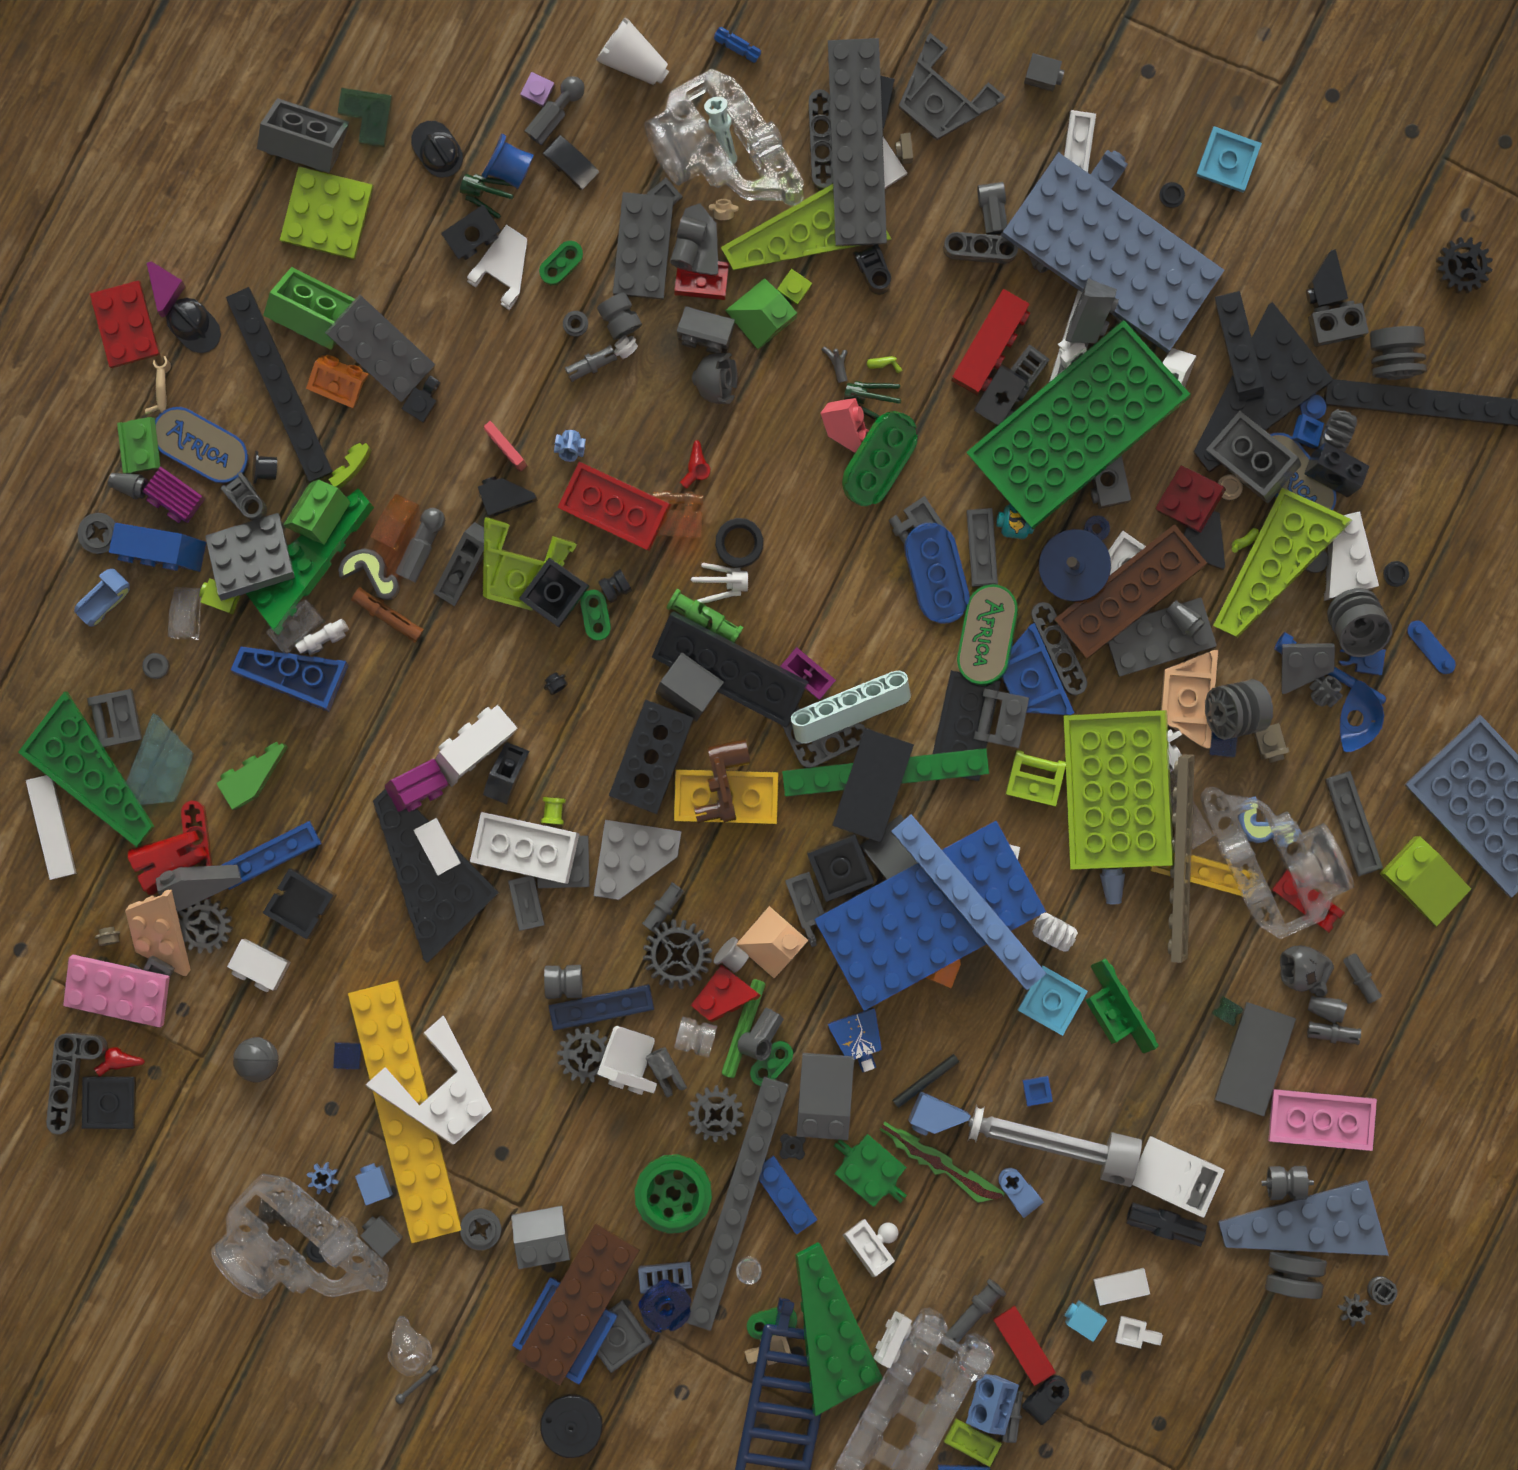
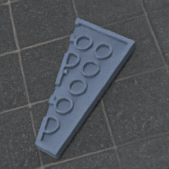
[1217,1180,1389,1256]

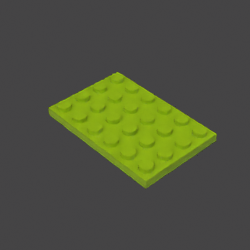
[1064,710,1174,869]

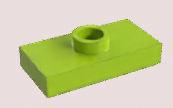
[944,1418,1002,1467]

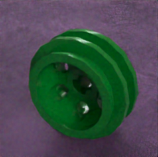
[634,1154,712,1234]

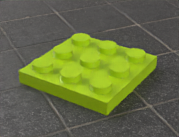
[280,166,374,260]

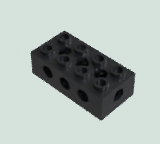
[609,699,694,815]

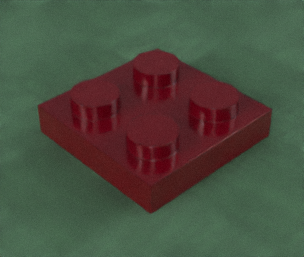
[1155,465,1226,533]

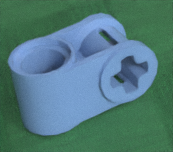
[998,1168,1044,1218]

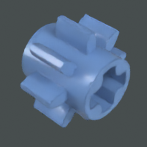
[554,430,586,462]
[307,1162,339,1194]

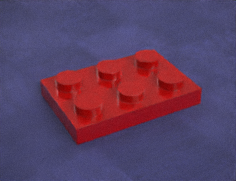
[90,280,160,368]

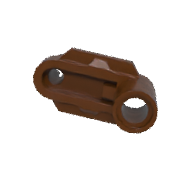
[694,739,751,823]

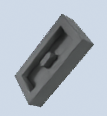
[508,876,545,931]

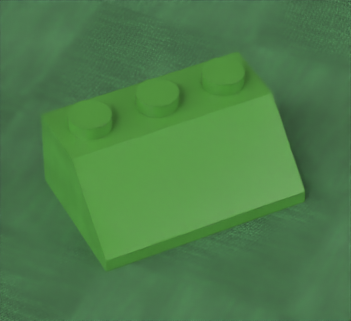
[263,267,355,350]

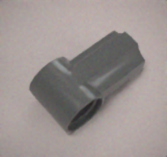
[977,182,1007,235]
[738,1008,784,1061]

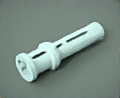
[704,97,737,166]

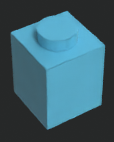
[1064,1300,1107,1342]

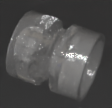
[674,1017,717,1058]

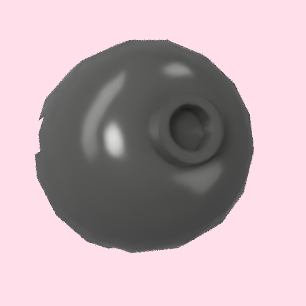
[692,353,738,404]

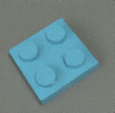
[1196,126,1262,193]
[1017,965,1088,1036]

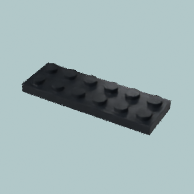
[652,611,809,728]

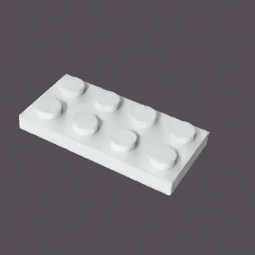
[470,812,579,884]

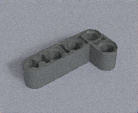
[46,1033,108,1135]

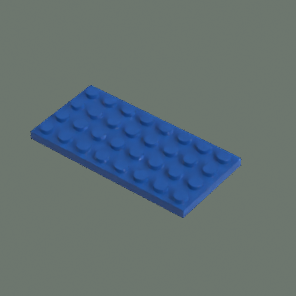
[814,821,1046,1011]

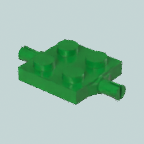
[833,1134,907,1207]

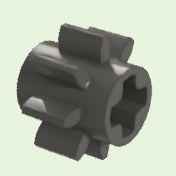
[1309,676,1343,708]
[1337,1293,1371,1327]

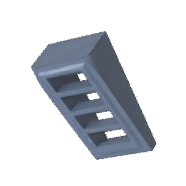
[638,1261,692,1294]

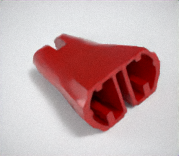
[128,830,207,896]

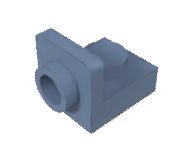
[1090,150,1128,189]

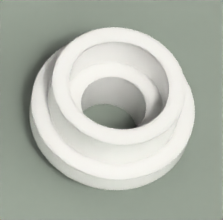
[614,335,638,359]

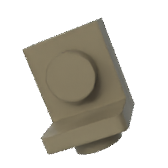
[1254,723,1290,763]

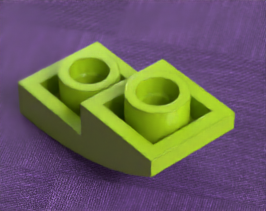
[329,443,372,489]

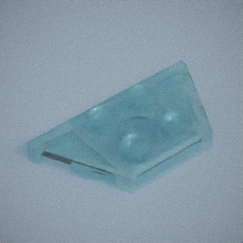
[126,713,194,805]

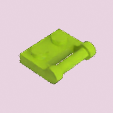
[1005,750,1066,807]

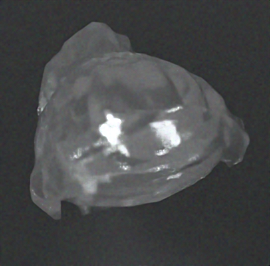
[388,1316,432,1376]

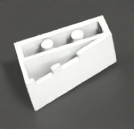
[1324,511,1379,601]
[435,705,517,787]

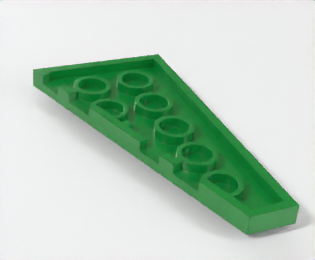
[795,1242,883,1416]

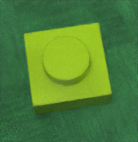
[777,269,812,305]

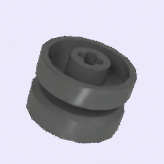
[1265,1252,1327,1299]

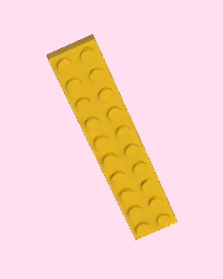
[348,980,461,1243]

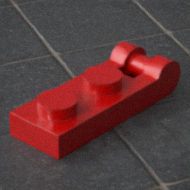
[1271,869,1345,933]

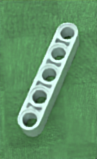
[791,671,911,743]

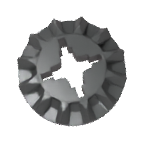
[78,513,116,554]
[460,1208,502,1250]

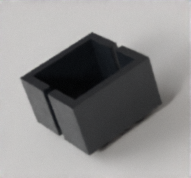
[263,869,337,939]

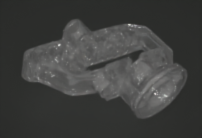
[644,69,804,206]
[1201,787,1355,939]
[211,1174,389,1299]

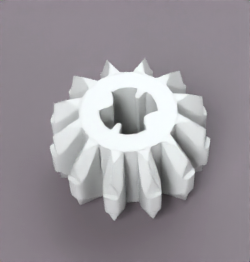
[1032,913,1078,952]

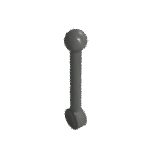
[395,1365,439,1404]

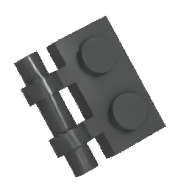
[888,496,947,545]

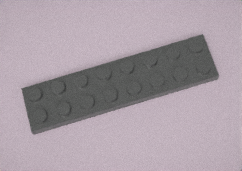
[828,38,887,246]

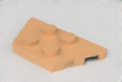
[1161,650,1218,749]
[125,890,191,976]

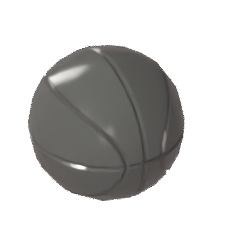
[233,1037,279,1083]

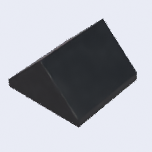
[519,558,590,628]

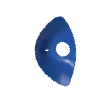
[1340,680,1384,752]

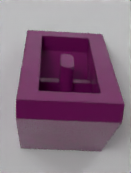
[147,262,186,317]
[780,647,836,700]

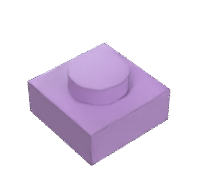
[520,72,555,107]

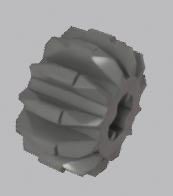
[1320,409,1357,452]

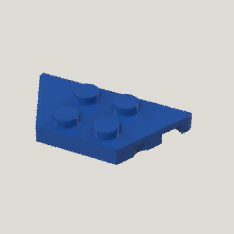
[1002,623,1074,715]

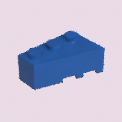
[109,523,206,572]

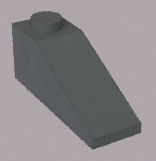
[433,522,484,606]
[156,865,242,912]

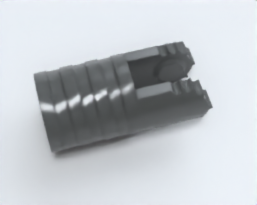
[646,1047,687,1098]

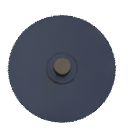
[1039,529,1111,601]

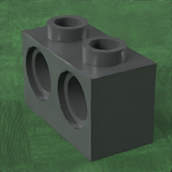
[1308,301,1369,347]

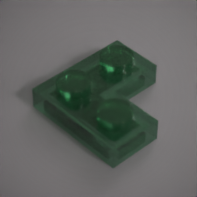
[337,88,393,147]

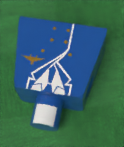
[827,1008,882,1072]

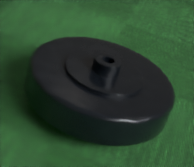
[540,1394,603,1458]

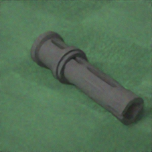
[941,1278,1006,1350]

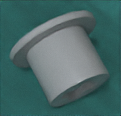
[714,937,749,973]

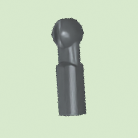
[525,76,585,146]
[395,508,445,583]

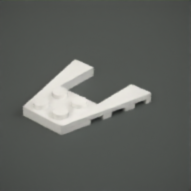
[365,1016,492,1145]

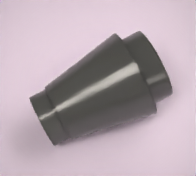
[108,472,149,499]
[1166,600,1205,638]
[1308,996,1347,1024]

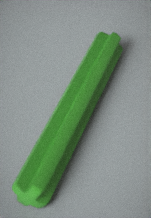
[722,979,765,1078]

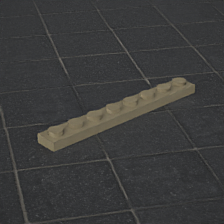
[1168,754,1195,963]

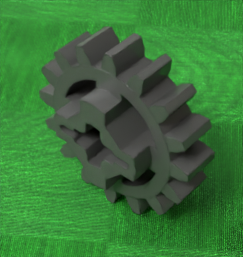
[178,897,233,954]
[557,1027,607,1083]
[688,1085,744,1142]

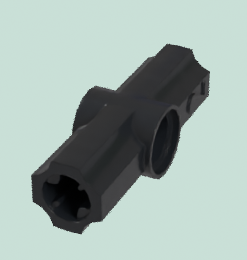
[1126,1202,1207,1247]

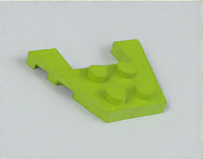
[483,517,577,611]

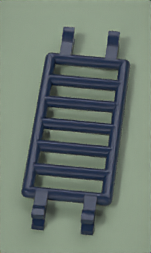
[735,1298,822,1470]

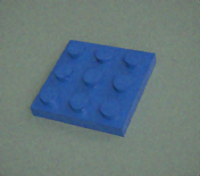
[512,1277,618,1384]

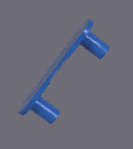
[1407,621,1456,674]

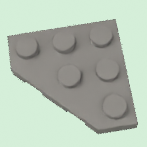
[594,820,682,900]

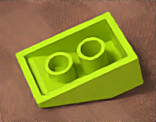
[1379,836,1471,927]

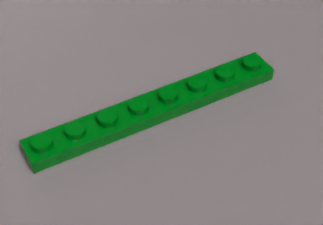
[782,748,989,797]

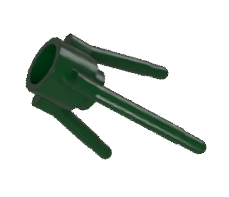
[460,174,514,219]
[844,381,901,420]

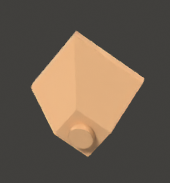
[736,906,808,978]

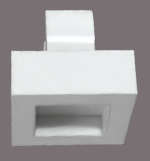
[1058,338,1087,369]

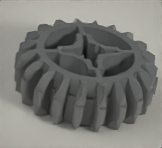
[643,919,712,989]

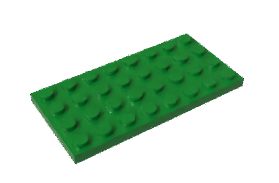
[966,320,1191,530]

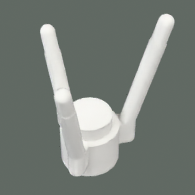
[691,563,748,603]

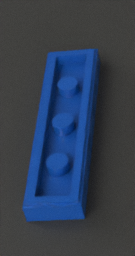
[222,821,322,890]

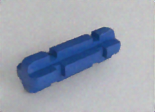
[714,27,761,63]

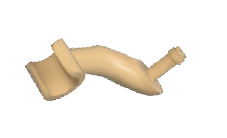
[145,356,171,414]

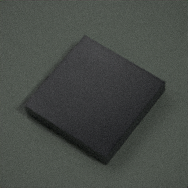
[82,1076,136,1129]

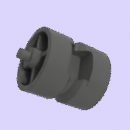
[1261,1166,1314,1200]

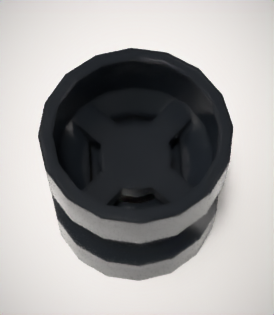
[598,569,632,604]

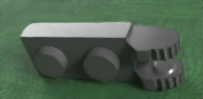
[785,872,824,947]

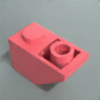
[820,398,869,453]

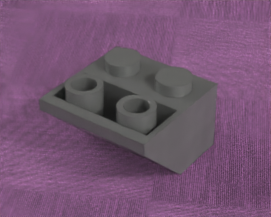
[677,306,735,354]

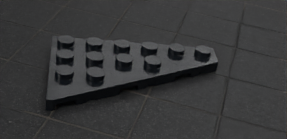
[1194,302,1333,473]
[373,789,500,963]

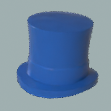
[481,133,534,189]

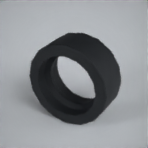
[715,518,764,568]

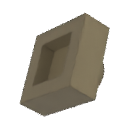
[895,133,913,164]

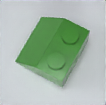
[283,480,350,545]

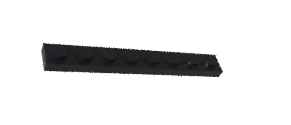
[226,287,333,482]
[1324,379,1518,426]

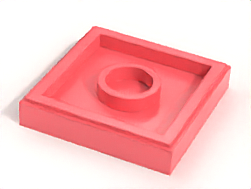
[484,421,527,471]

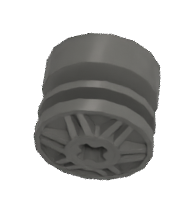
[1370,326,1427,380]
[1327,588,1392,657]
[1205,679,1273,740]

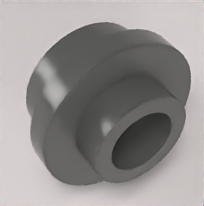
[563,311,588,337]

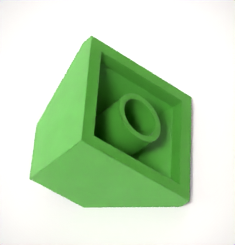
[725,278,797,350]

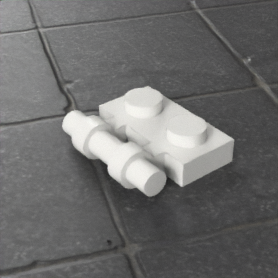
[296,619,349,655]
[874,1311,912,1368]

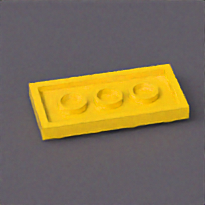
[674,770,778,824]

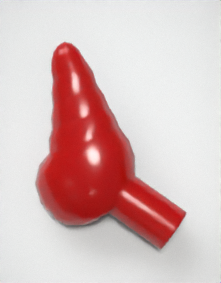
[679,440,711,489]
[94,1047,145,1077]

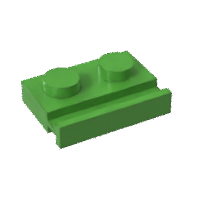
[117,417,160,474]

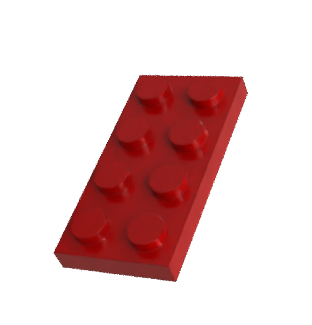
[557,462,671,551]

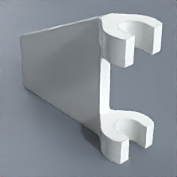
[467,225,527,310]

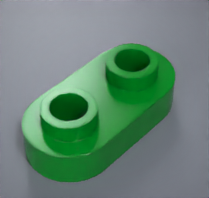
[539,241,583,285]
[580,590,611,641]
[750,1041,793,1086]
[747,1307,797,1339]

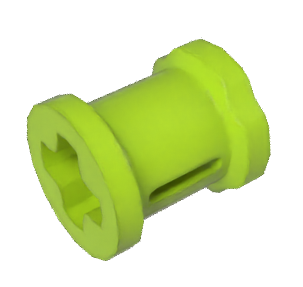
[541,797,566,825]

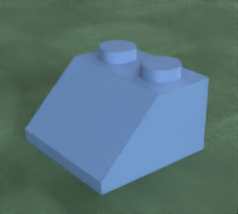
[908,1092,971,1136]

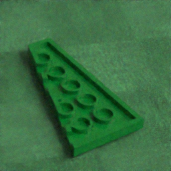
[246,488,374,635]
[18,691,155,847]

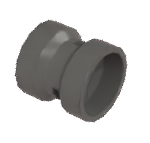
[1367,1276,1397,1305]

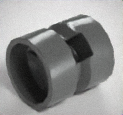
[597,292,642,340]
[544,965,582,999]

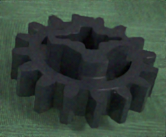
[1436,237,1493,293]

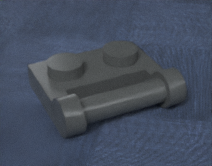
[87,689,142,748]
[974,689,1029,748]

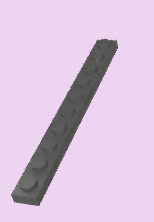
[686,1076,789,1331]

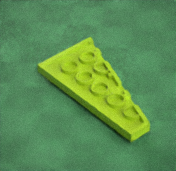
[721,184,891,270]
[1213,488,1353,638]

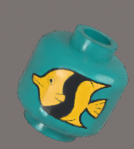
[996,504,1034,539]

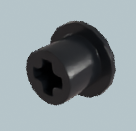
[252,451,277,484]

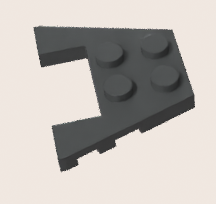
[899,33,1005,140]

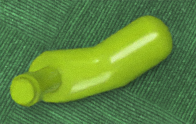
[867,356,902,373]
[1232,528,1260,553]

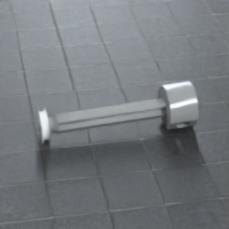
[968,1105,1142,1187]

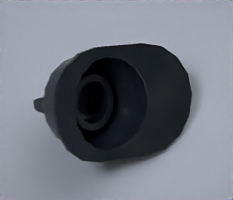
[411,121,463,177]
[166,298,221,353]

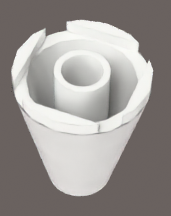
[596,18,669,85]

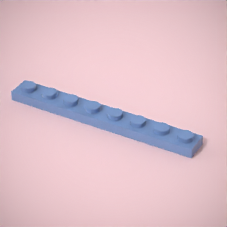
[891,814,1047,990]

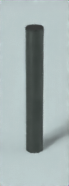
[892,1053,960,1108]

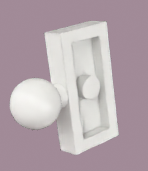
[843,1219,898,1277]

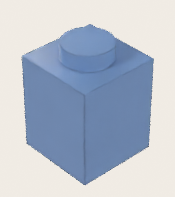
[355,1163,393,1205]

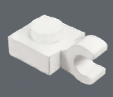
[1115,1316,1163,1349]

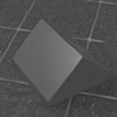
[655,653,724,722]

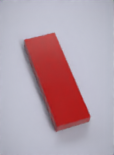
[993,1305,1056,1386]

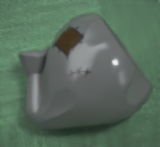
[1280,945,1334,997]

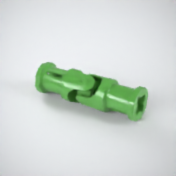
[666,589,744,643]

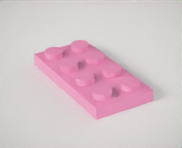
[63,955,170,1027]
[1268,1089,1377,1151]

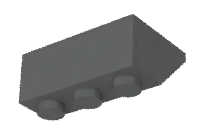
[257,98,349,173]

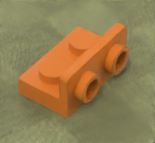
[306,355,369,408]

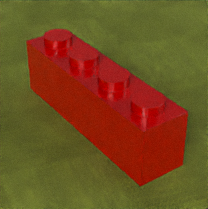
[951,289,1030,395]

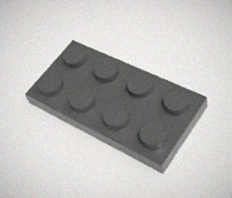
[613,192,674,300]
[325,295,435,402]
[1108,598,1217,677]

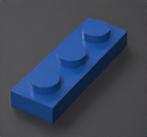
[759,1155,818,1235]

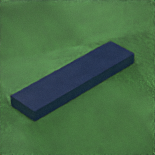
[548,984,654,1031]

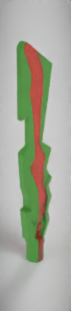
[879,1121,1005,1203]

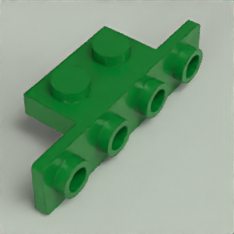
[1085,959,1159,1053]

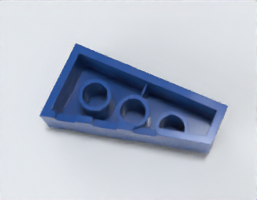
[231,647,349,712]

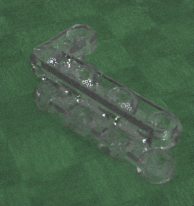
[834,1307,994,1470]

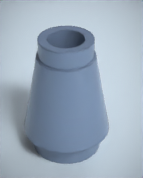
[1100,867,1125,904]

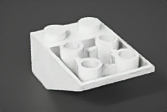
[1132,1136,1225,1218]

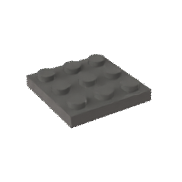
[205,513,295,601]

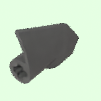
[670,203,718,276]

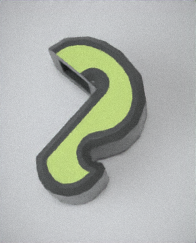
[338,549,400,600]

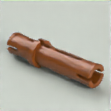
[351,587,424,643]

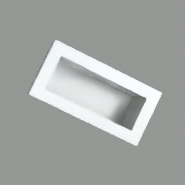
[227,939,291,992]

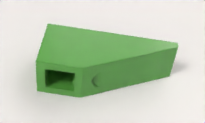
[216,742,288,810]

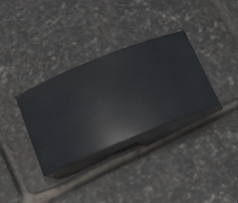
[542,135,599,190]

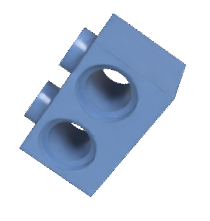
[966,1373,1019,1435]

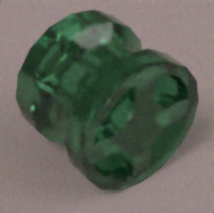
[1211,996,1244,1027]

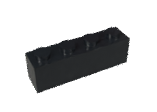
[1215,291,1264,401]

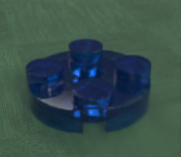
[638,1279,691,1332]

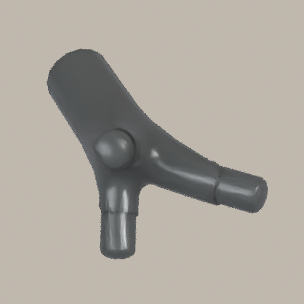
[822,346,848,383]

